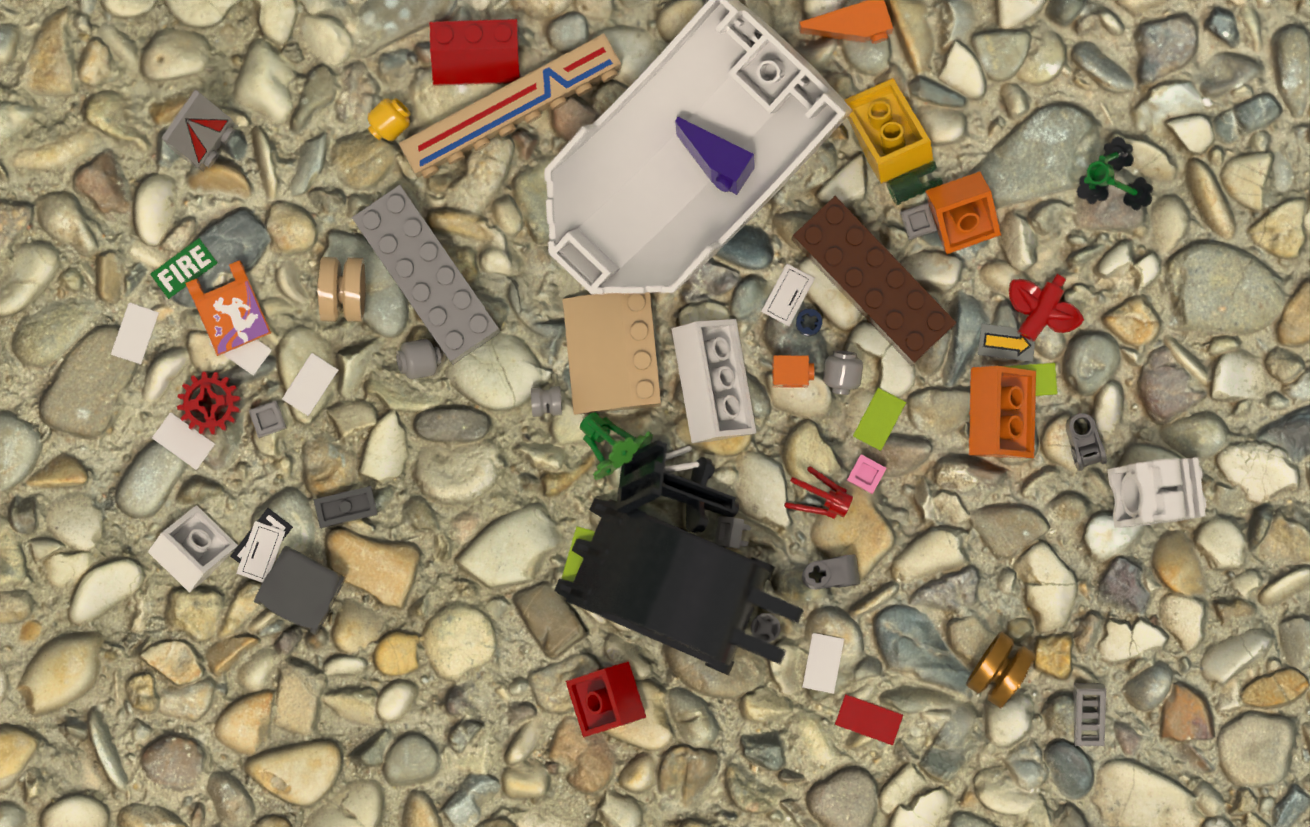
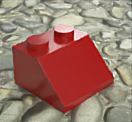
[566,661,647,738]

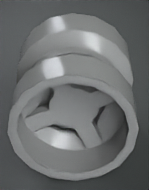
[531,386,562,417]

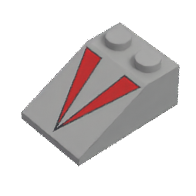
[162,90,235,172]

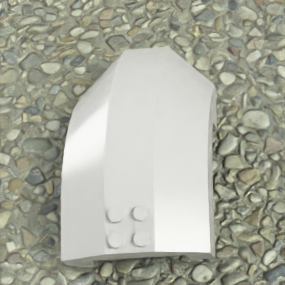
[544,0,853,294]

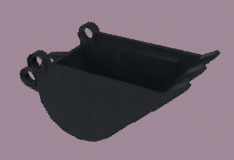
[554,498,804,675]

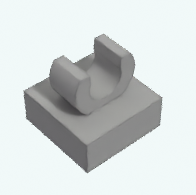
[715,516,751,549]

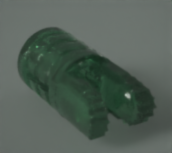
[886,161,943,205]

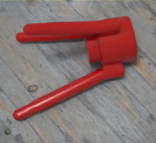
[784,466,853,519]

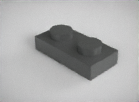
[313,486,378,528]

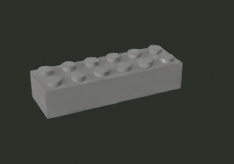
[351,185,501,365]

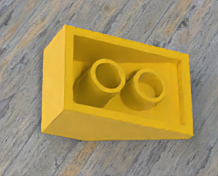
[844,78,933,184]

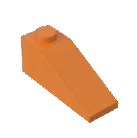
[798,0,893,44]

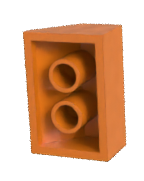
[969,366,1036,458]

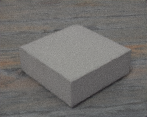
[900,203,937,240]
[248,400,287,438]

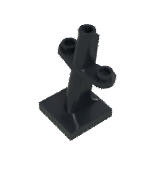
[616,440,739,533]

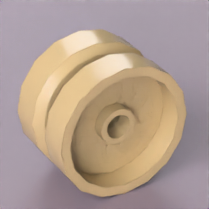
[317,257,366,322]

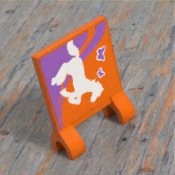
[186,260,271,356]

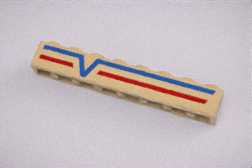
[399,34,621,179]

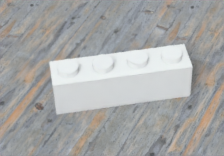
[671,319,757,443]

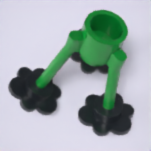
[1077,137,1153,211]

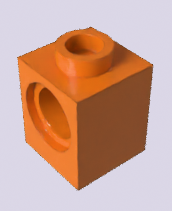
[772,355,814,388]

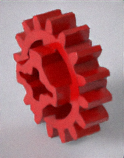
[177,372,242,435]

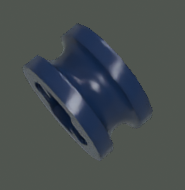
[796,309,822,336]

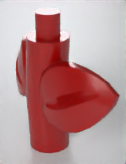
[1009,274,1084,342]

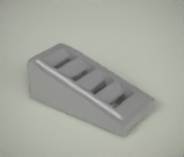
[1073,683,1106,746]

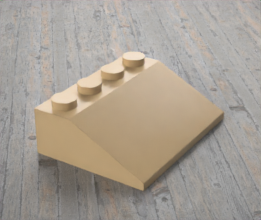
[563,292,661,415]

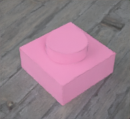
[846,454,886,494]

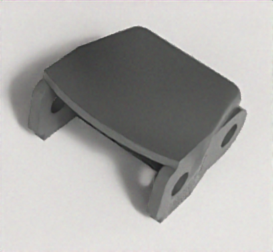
[254,546,346,635]

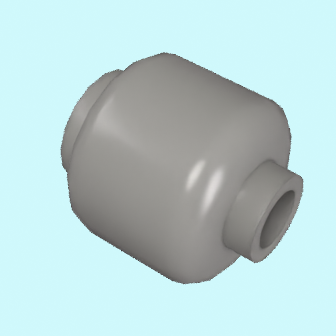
[396,339,441,379]
[823,350,863,395]

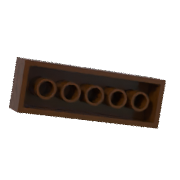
[791,196,956,366]

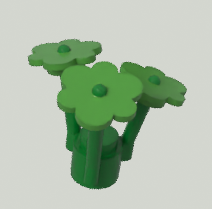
[580,412,653,480]

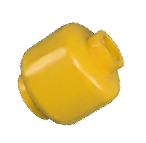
[367,98,411,141]

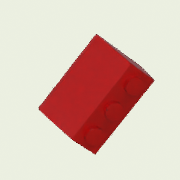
[430,19,520,86]

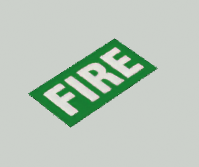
[150,238,218,299]

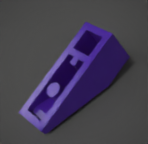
[675,117,755,195]

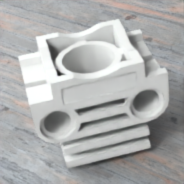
[1107,457,1206,528]

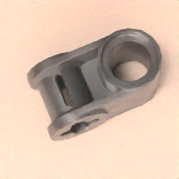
[1065,413,1107,471]
[802,555,860,590]

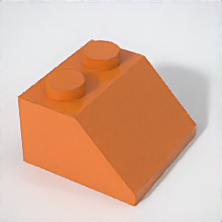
[925,171,1001,255]

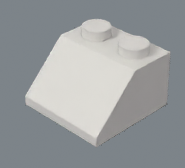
[148,505,238,593]

